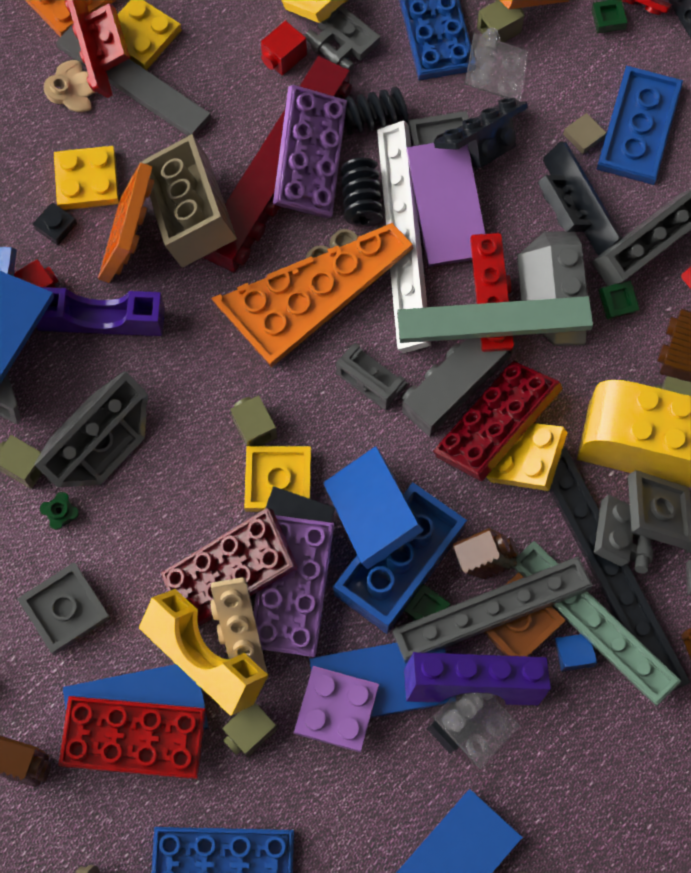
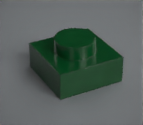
[591,0,628,34]
[598,280,640,320]
[404,584,451,621]

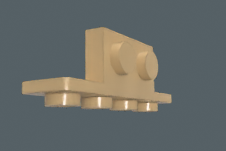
[211,577,268,680]

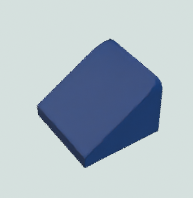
[555,634,597,672]

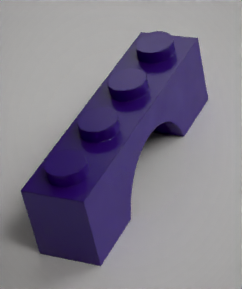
[36,287,165,336]
[404,652,551,706]

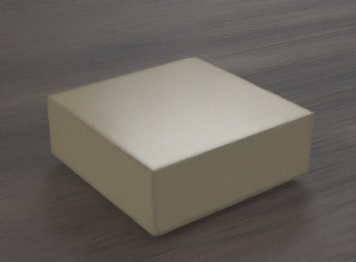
[563,113,606,154]

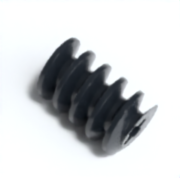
[344,87,408,135]
[341,157,383,227]

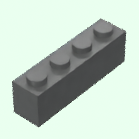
[591,189,691,286]
[402,337,518,437]

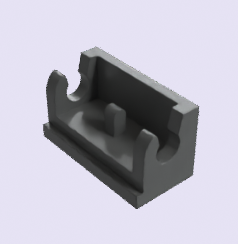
[336,342,407,411]

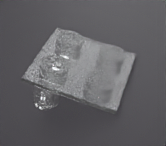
[465,28,528,101]
[433,693,520,769]

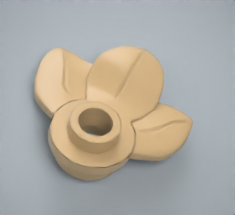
[44,60,96,112]

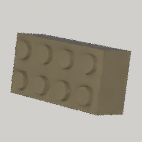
[139,134,237,268]

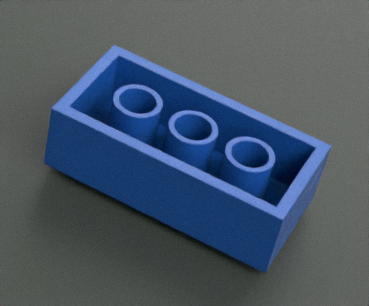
[333,482,467,634]

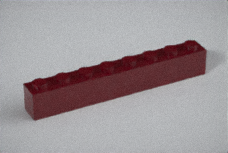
[203,56,352,273]

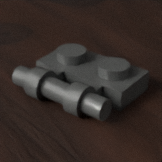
[305,5,381,72]
[594,495,653,573]

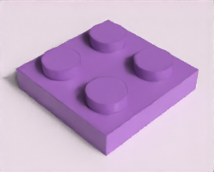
[294,666,379,753]

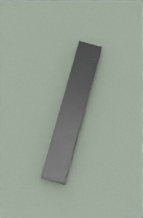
[56,24,211,137]
[392,557,592,663]

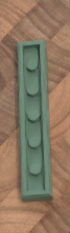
[397,296,593,343]
[511,541,681,707]

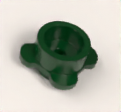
[40,492,79,530]

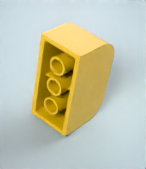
[576,380,691,488]

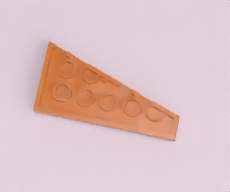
[211,223,413,368]

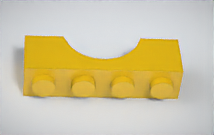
[139,589,268,716]

